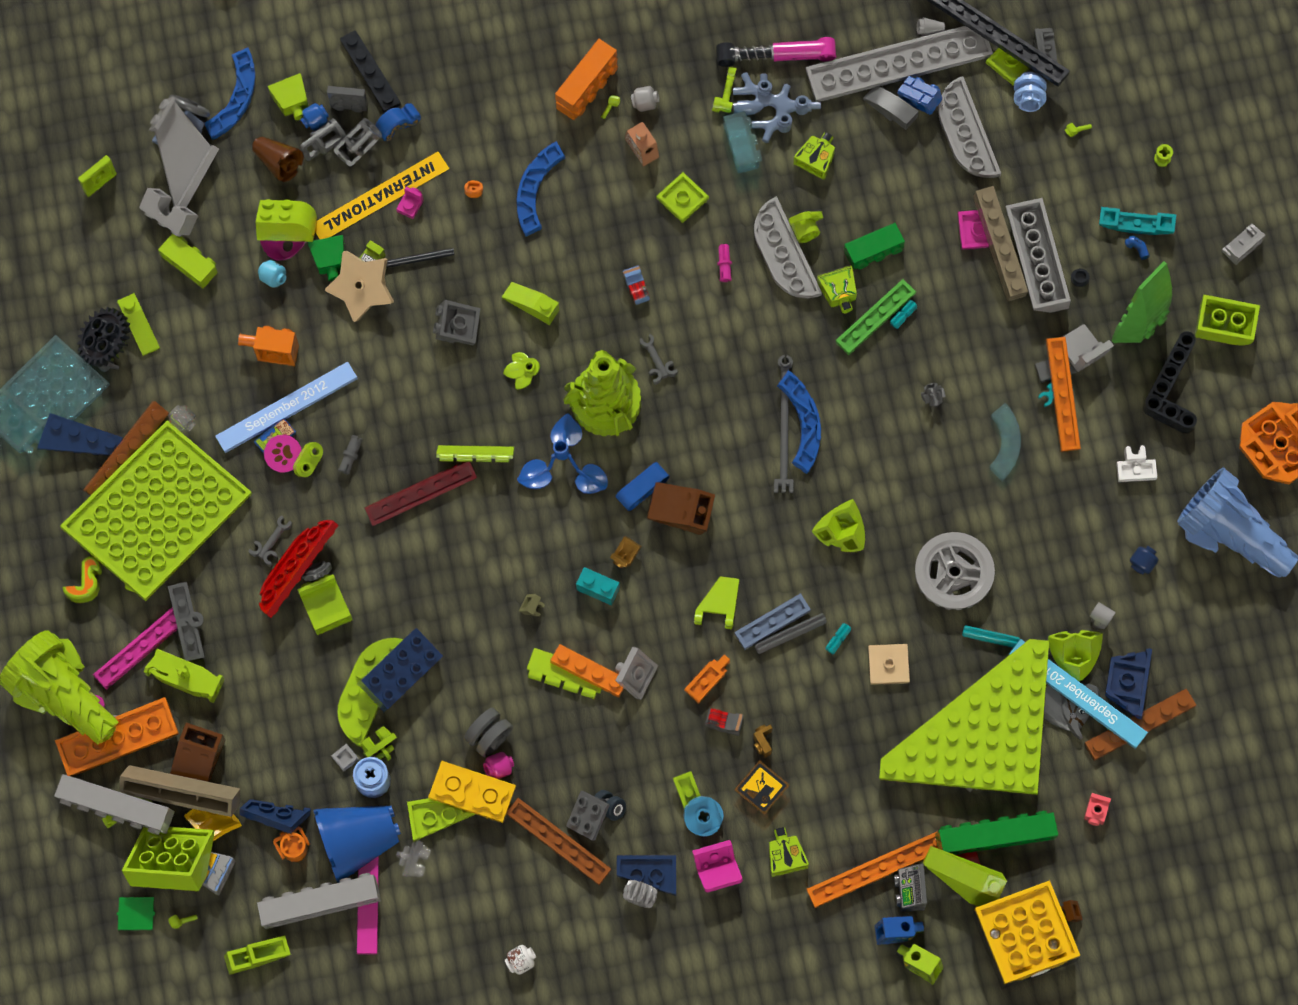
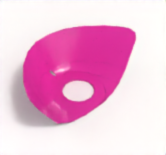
[260,240,305,260]

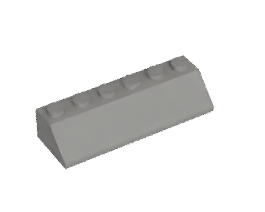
[1006,198,1071,313]

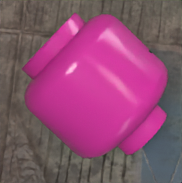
[483,752,514,779]

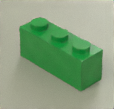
[844,223,905,270]

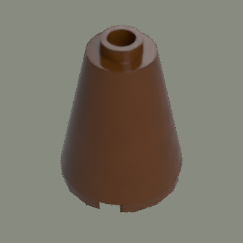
[252,136,304,182]

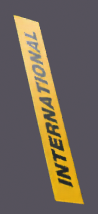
[315,152,449,239]

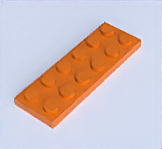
[55,697,179,777]

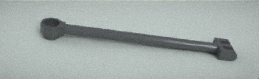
[774,355,793,493]

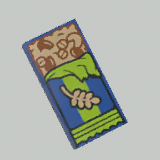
[254,418,296,453]

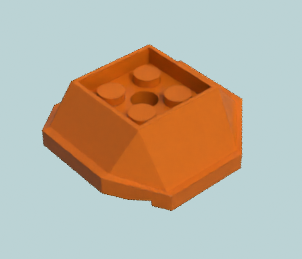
[1239,402,1298,485]

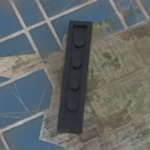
[340,30,401,113]

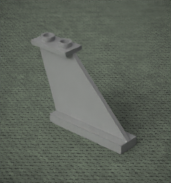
[149,97,219,209]

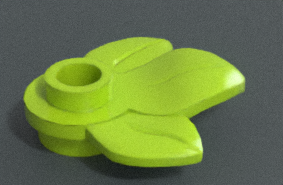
[503,352,540,390]

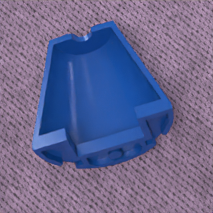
[313,806,401,883]

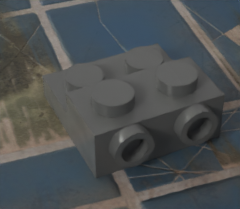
[433,300,481,346]

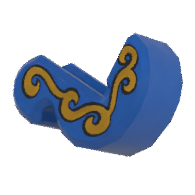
[375,103,421,141]

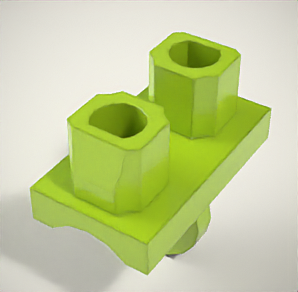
[360,726,397,761]

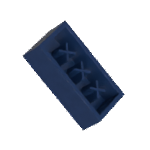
[357,628,443,712]

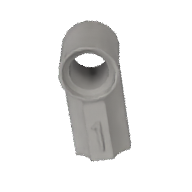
[1090,602,1116,631]

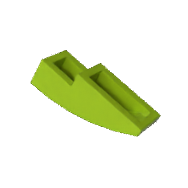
[224,936,291,975]

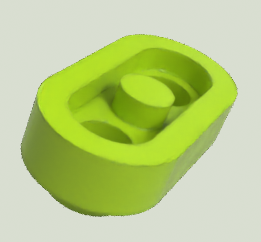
[293,442,323,477]

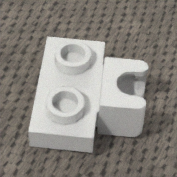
[1116,445,1157,482]

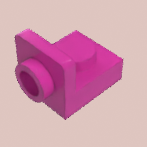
[396,187,424,219]

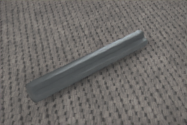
[755,613,827,654]

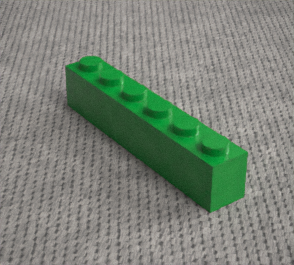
[935,811,1059,855]

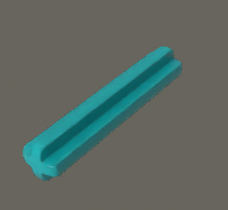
[962,626,1020,648]

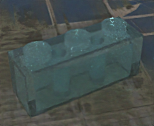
[723,111,762,173]

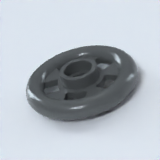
[169,94,210,117]

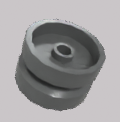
[464,707,513,758]

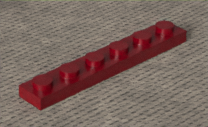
[364,462,477,526]

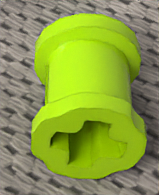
[1154,144,1173,167]

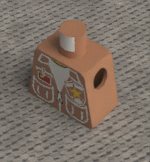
[625,122,659,167]

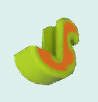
[62,556,102,603]

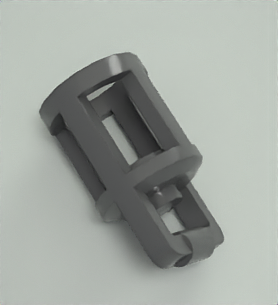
[300,118,346,161]
[334,118,382,166]

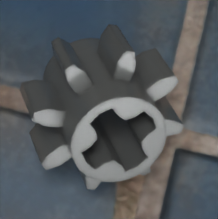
[921,383,946,406]

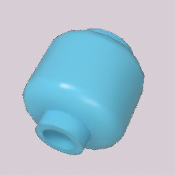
[258,260,286,288]

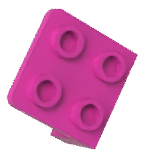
[692,840,743,892]

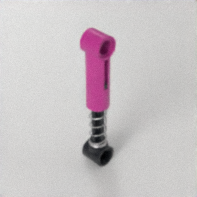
[716,37,836,67]

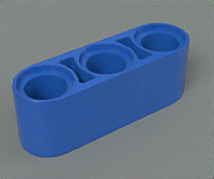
[615,462,670,511]

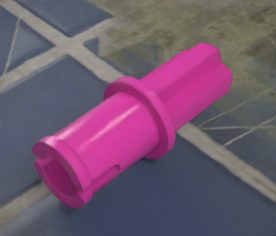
[717,244,732,282]

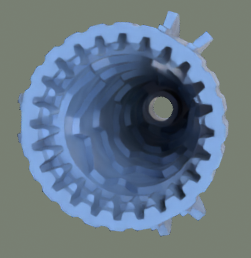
[1177,468,1298,577]

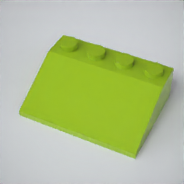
[122,827,215,891]

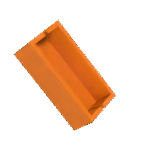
[555,39,618,120]

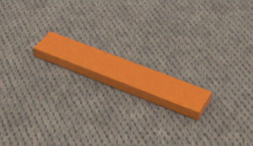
[1046,337,1081,452]

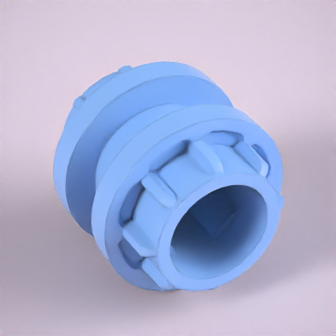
[1014,72,1047,112]

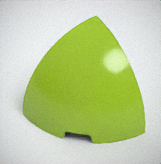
[812,499,865,552]
[1048,630,1103,681]

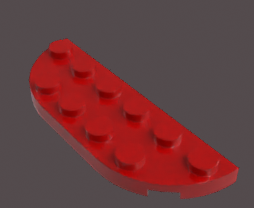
[259,520,339,618]

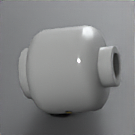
[631,86,659,112]

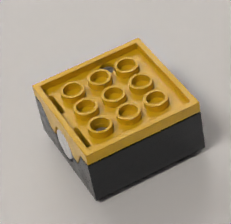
[972,880,1080,989]

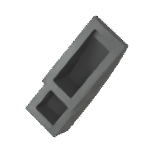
[863,86,919,130]

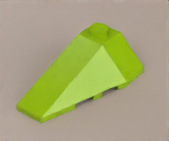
[923,846,1007,907]

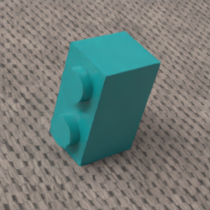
[576,567,620,606]

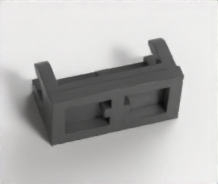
[1033,28,1058,62]

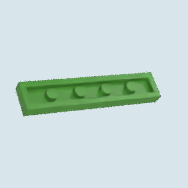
[836,279,916,355]

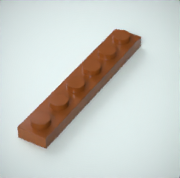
[83,401,169,496]
[1084,688,1196,761]
[506,798,611,886]

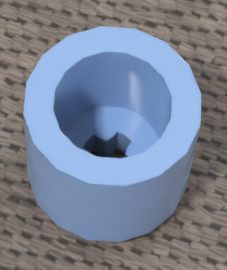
[353,757,391,798]

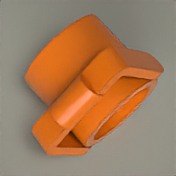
[273,826,310,862]

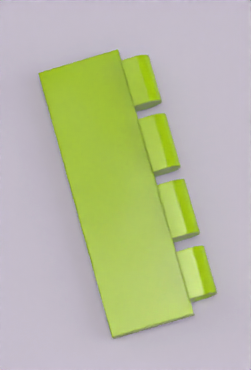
[436,445,514,462]
[527,648,602,699]

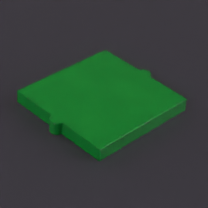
[116,897,156,931]

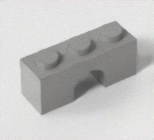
[139,188,198,237]

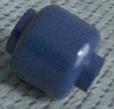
[1130,546,1159,575]

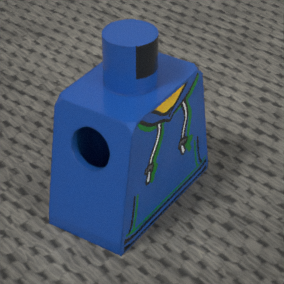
[874,916,924,945]

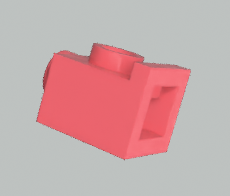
[1084,793,1111,826]

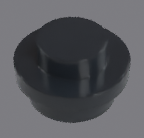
[1071,268,1090,287]

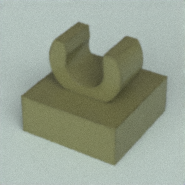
[519,594,545,616]

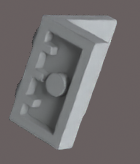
[1063,324,1114,372]

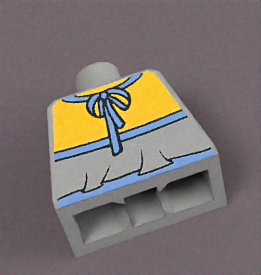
[202,852,235,895]

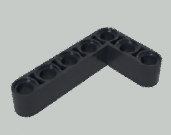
[1143,331,1197,434]

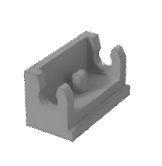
[1222,224,1265,265]

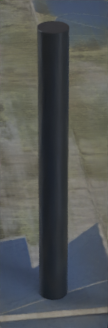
[386,248,454,268]

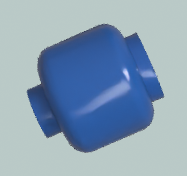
[301,103,329,131]

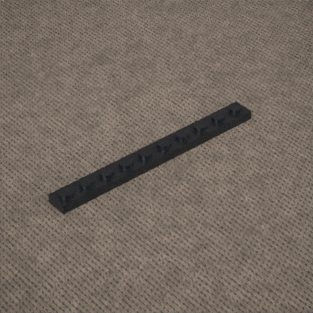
[927,0,1070,87]

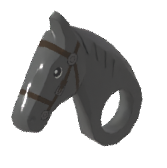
[1043,684,1100,740]

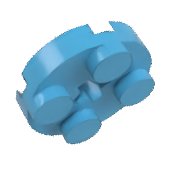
[683,796,724,836]

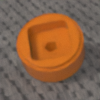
[464,180,483,198]

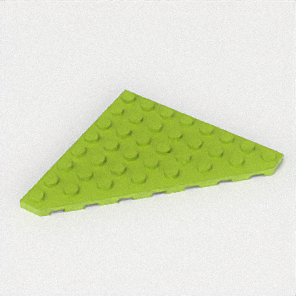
[879,639,1049,795]

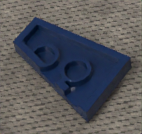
[617,855,676,896]

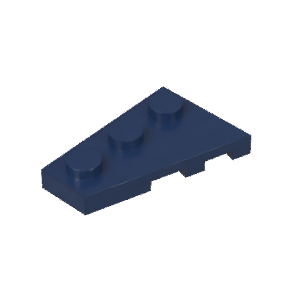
[239,799,311,834]

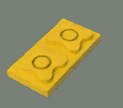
[428,761,516,823]

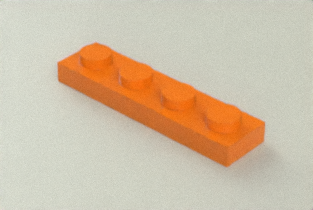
[550,644,624,698]

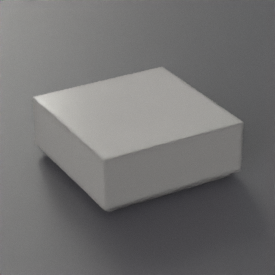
[331,743,359,772]

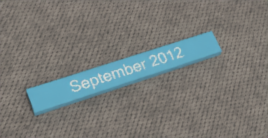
[1009,639,1148,749]

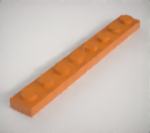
[806,832,938,908]

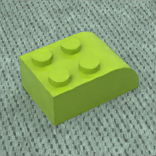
[255,199,317,242]
[1195,295,1260,345]

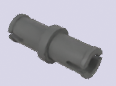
[338,435,363,475]

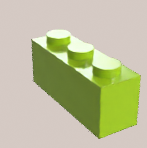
[158,234,218,289]

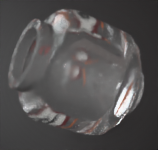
[168,405,196,433]

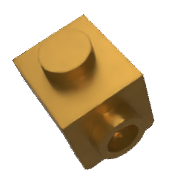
[610,536,642,568]
[753,725,773,758]

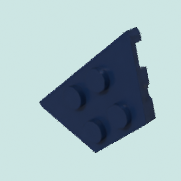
[1105,648,1152,719]

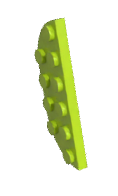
[338,638,403,748]

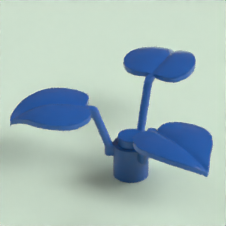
[517,413,608,494]

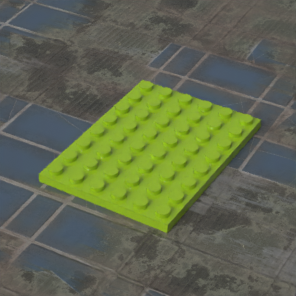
[60,421,252,601]

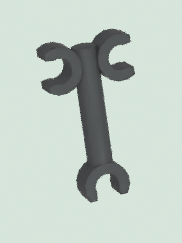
[640,334,678,385]
[248,516,292,567]

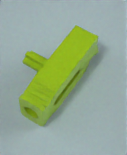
[144,649,224,703]

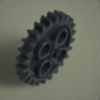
[77,307,131,367]

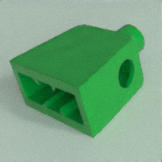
[308,235,345,282]

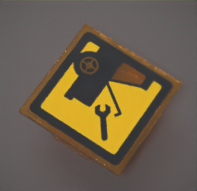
[734,760,790,815]

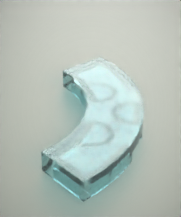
[989,403,1021,481]

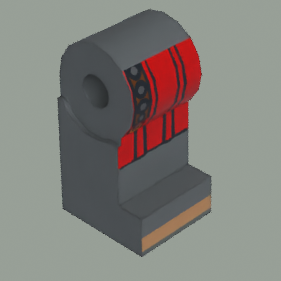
[705,709,744,736]

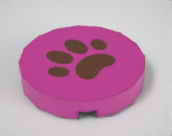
[264,435,302,473]

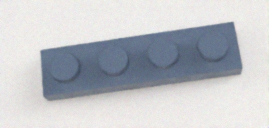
[734,593,811,650]

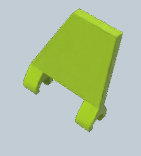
[694,576,739,629]

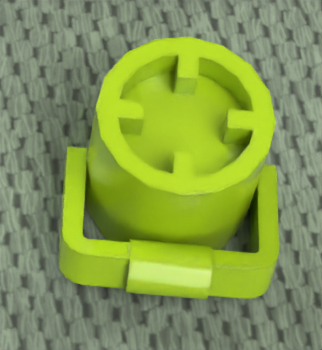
[789,211,823,243]

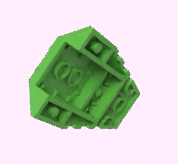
[1112,261,1172,343]

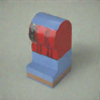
[623,265,650,305]

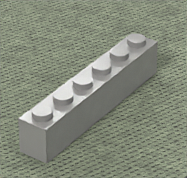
[55,774,174,835]
[257,873,381,929]

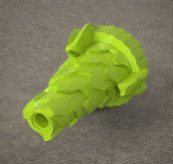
[563,350,641,436]
[0,630,119,745]

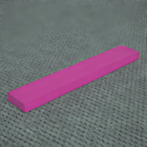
[93,607,178,690]
[357,856,379,954]

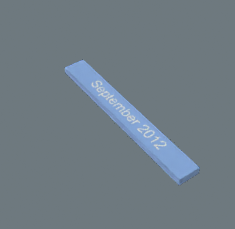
[215,362,357,453]

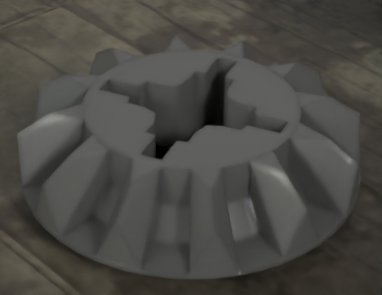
[302,561,332,581]

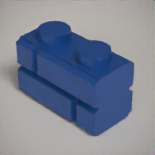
[897,76,942,115]

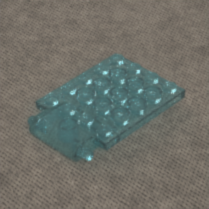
[0,335,110,454]

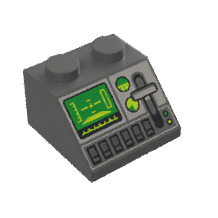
[894,864,927,912]

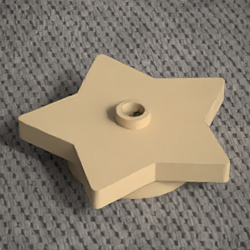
[325,251,394,322]

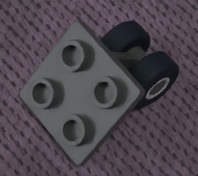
[566,790,626,841]

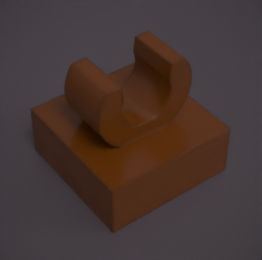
[1061,900,1083,922]

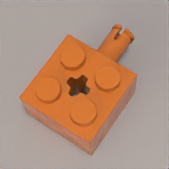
[238,326,299,366]

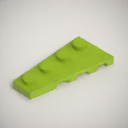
[407,798,476,841]

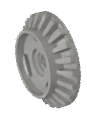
[915,532,995,610]

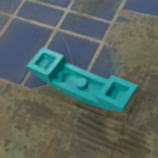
[1099,207,1176,235]

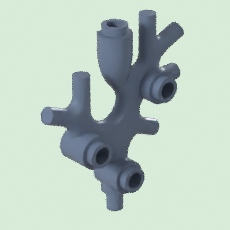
[733,72,821,143]

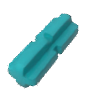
[890,300,917,329]
[826,623,851,654]

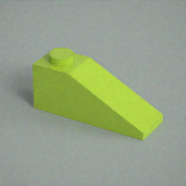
[502,282,560,326]
[117,293,160,356]

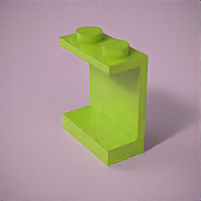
[298,574,353,635]

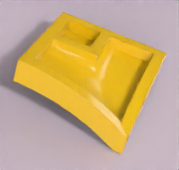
[184,809,242,841]

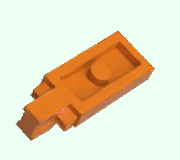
[684,654,730,704]

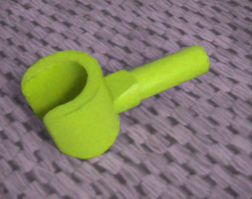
[601,95,620,119]
[1065,123,1092,137]
[168,915,198,929]

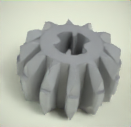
[623,880,657,908]

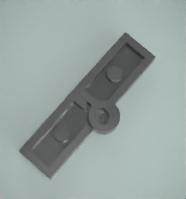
[168,582,204,661]

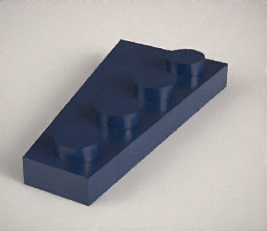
[37,413,123,456]

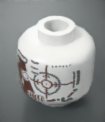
[505,945,536,975]

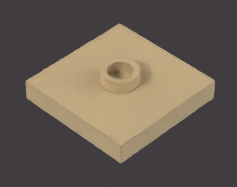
[868,644,910,685]

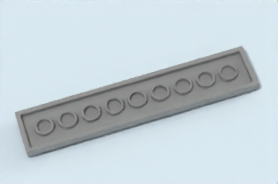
[806,26,993,102]

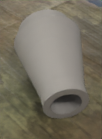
[917,17,945,36]

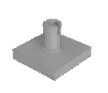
[615,647,658,700]

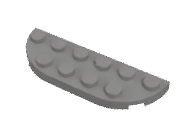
[938,76,1001,178]
[754,196,822,298]

